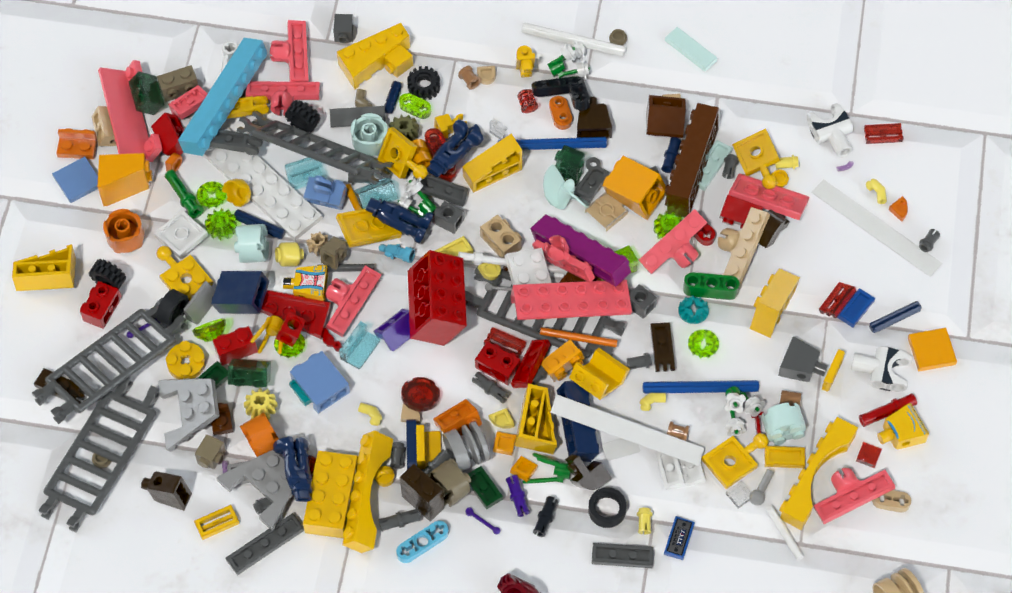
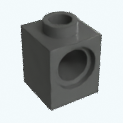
[333,14,354,43]
[434,201,464,234]
[629,284,657,319]

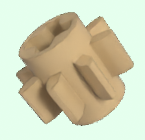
[306,231,329,256]

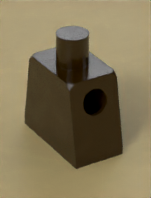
[577,97,612,138]
[141,471,192,511]

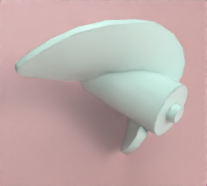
[543,164,589,210]

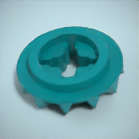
[678,295,709,324]

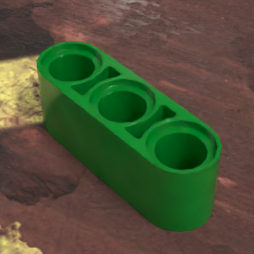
[683,272,740,300]

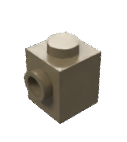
[195,434,226,469]

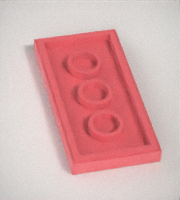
[728,174,810,220]

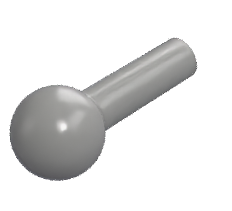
[749,469,774,505]

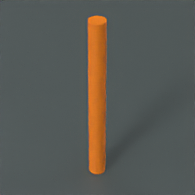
[540,327,618,348]

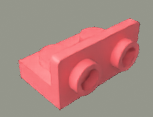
[168,85,208,120]

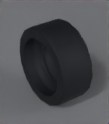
[156,289,189,326]
[588,487,627,528]

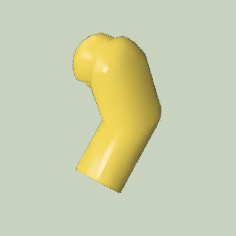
[866,179,887,204]
[639,393,666,411]

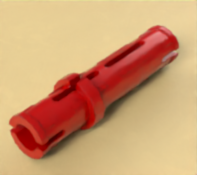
[859,393,917,427]

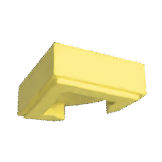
[488,408,514,429]

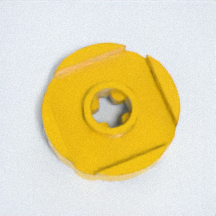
[165,341,205,380]

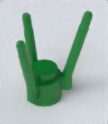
[522,453,570,484]

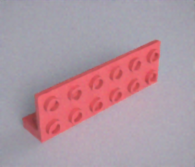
[98,60,162,162]
[510,280,632,320]

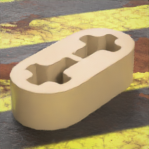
[872,490,911,512]

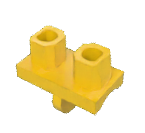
[515,45,535,78]

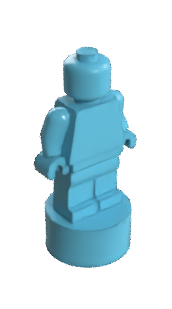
[379,244,415,263]

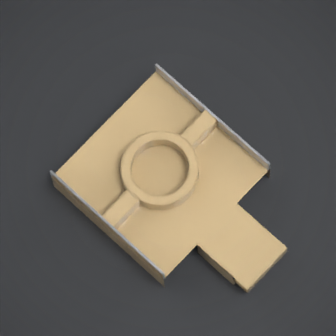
[585,192,628,232]

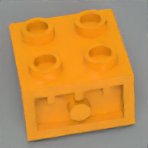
[541,339,585,382]

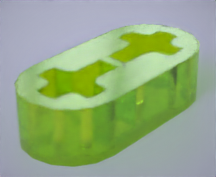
[399,93,431,119]

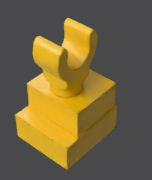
[434,114,467,141]

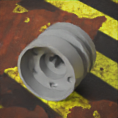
[442,421,490,471]

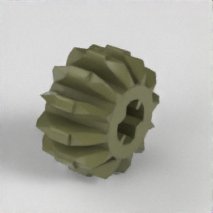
[389,114,420,141]

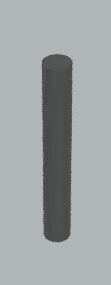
[317,264,375,272]

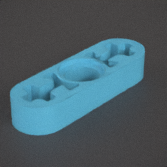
[396,521,448,563]

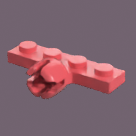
[270,20,309,82]
[246,81,320,116]
[638,209,707,274]
[532,235,595,283]
[325,265,381,337]
[813,468,895,524]

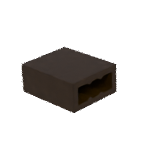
[400,464,444,522]

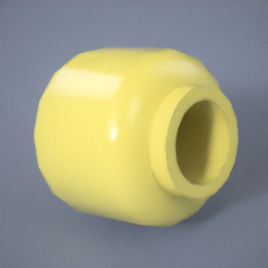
[275,242,304,267]

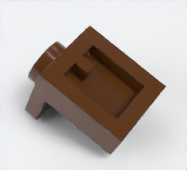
[211,403,233,436]

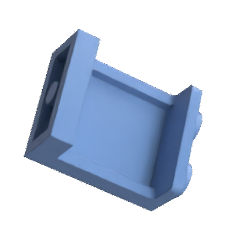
[290,351,350,414]

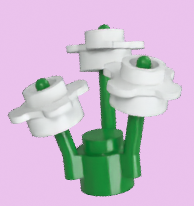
[547,40,590,80]
[398,175,437,217]
[724,386,766,436]

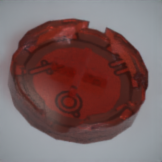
[401,377,440,412]

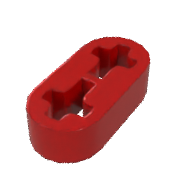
[694,223,716,246]

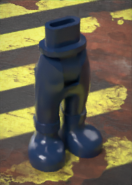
[427,120,484,177]
[365,197,434,244]
[273,436,312,502]

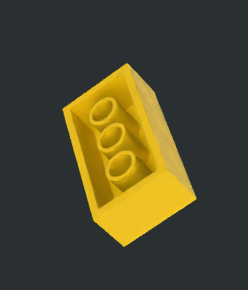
[303,450,358,539]

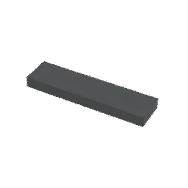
[225,513,304,576]

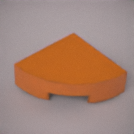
[888,196,908,222]

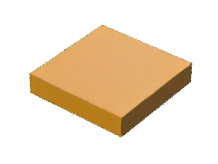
[908,328,957,372]

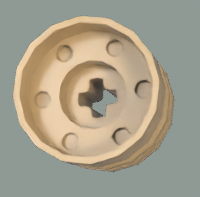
[872,568,924,593]

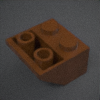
[646,95,686,138]

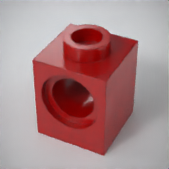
[275,312,306,347]

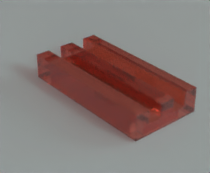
[864,123,904,144]
[819,282,856,318]
[484,327,527,358]

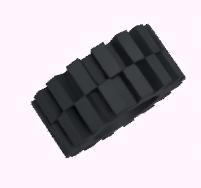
[407,66,440,101]
[285,100,321,133]
[89,259,126,289]

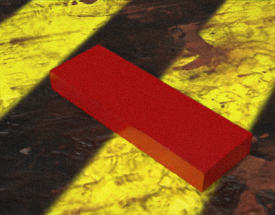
[511,339,550,388]

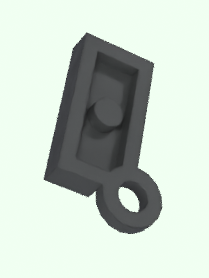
[574,157,609,203]

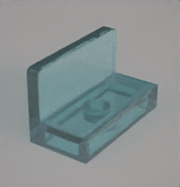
[285,157,327,190]
[354,178,399,209]
[339,321,380,369]

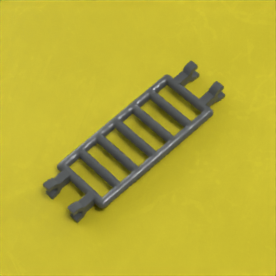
[237,111,394,185]
[465,266,625,358]
[32,298,188,424]
[38,376,160,532]

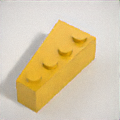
[337,23,410,90]

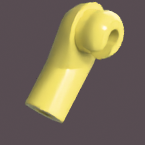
[358,403,382,426]

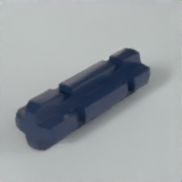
[384,81,402,114]

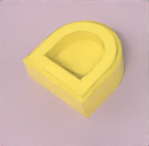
[478,263,501,280]

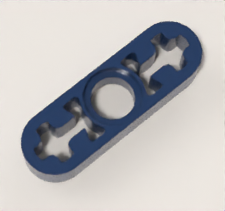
[406,419,417,469]

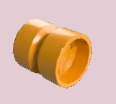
[411,139,433,172]

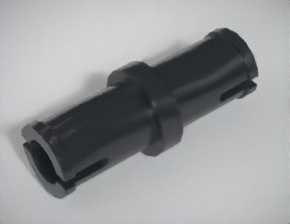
[533,496,558,537]

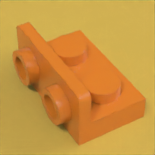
[56,128,97,160]
[433,399,482,436]

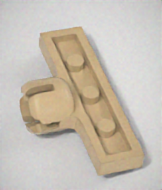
[718,207,770,284]

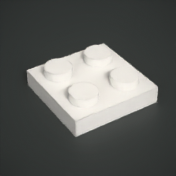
[154,210,208,259]
[505,248,552,286]

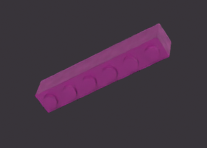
[530,214,631,287]

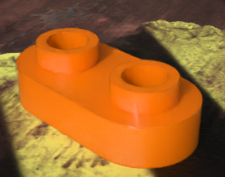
[549,96,572,130]

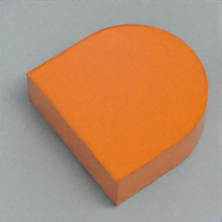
[165,153,182,172]

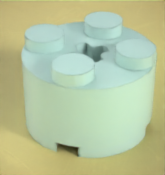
[351,113,388,156]
[234,224,269,263]
[761,403,806,446]

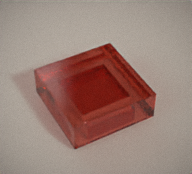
[856,442,882,468]

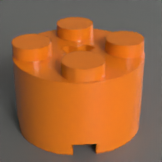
[103,209,144,253]
[240,412,279,457]

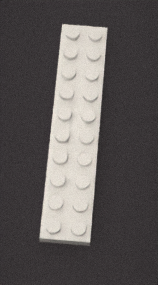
[179,111,323,241]

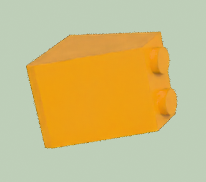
[97,153,152,206]
[602,155,666,220]

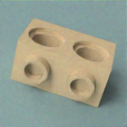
[480,215,522,258]

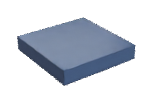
[52,156,98,203]

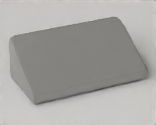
[184,281,215,325]

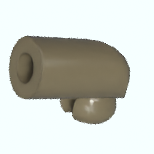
[355,89,373,107]

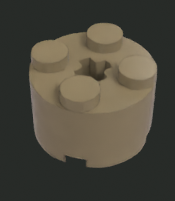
[427,459,471,507]

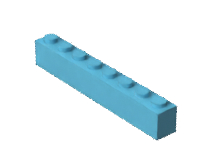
[178,38,267,156]

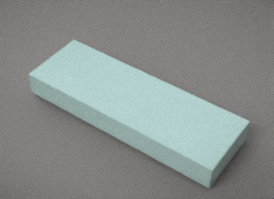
[665,27,717,72]
[698,140,733,191]

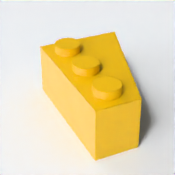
[462,134,522,193]
[12,244,76,291]
[750,268,800,338]
[514,383,557,455]

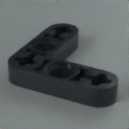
[531,76,590,110]

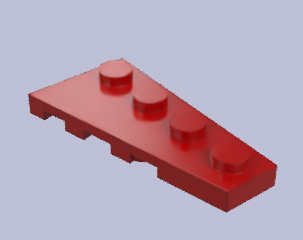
[260,290,331,339]

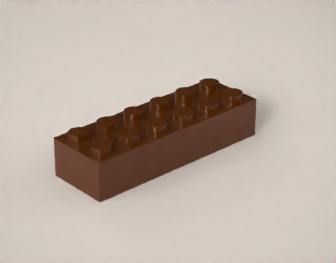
[664,103,719,218]

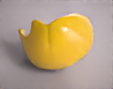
[222,179,251,207]

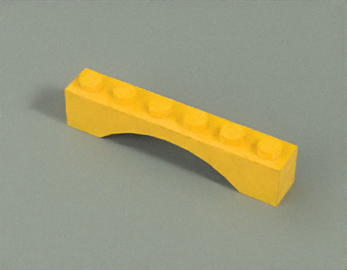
[779,417,858,531]
[342,430,393,553]

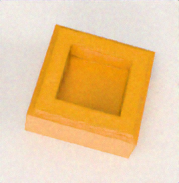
[493,432,516,456]
[510,456,538,482]

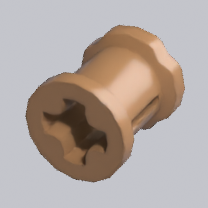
[458,65,481,90]
[667,421,690,441]

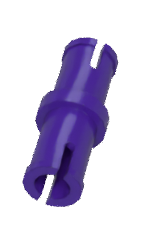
[506,475,530,517]

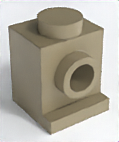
[320,236,349,270]

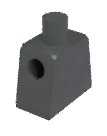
[778,337,828,382]

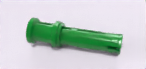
[164,170,204,219]

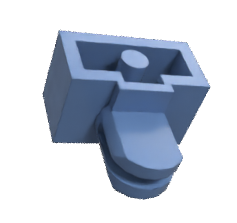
[303,175,348,210]

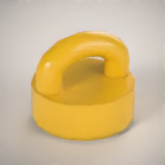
[375,466,395,487]

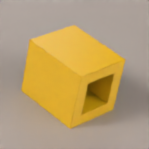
[384,44,413,78]

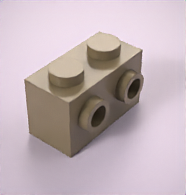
[157,65,198,102]

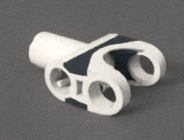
[807,103,853,157]
[851,346,913,392]

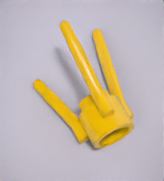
[250,316,283,354]

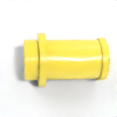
[775,155,799,169]
[637,508,653,535]

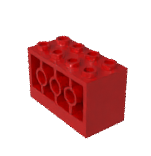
[407,250,467,346]

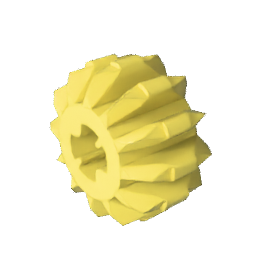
[244,388,278,419]

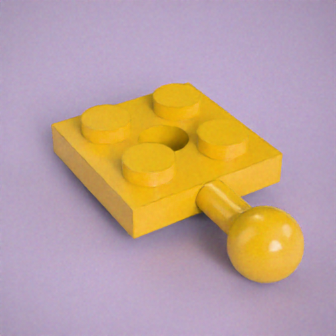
[377,127,428,179]
[732,128,781,189]
[156,246,213,301]
[701,433,769,489]

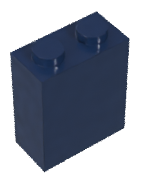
[211,271,270,314]

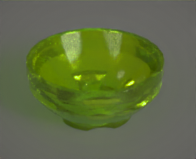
[192,318,227,342]

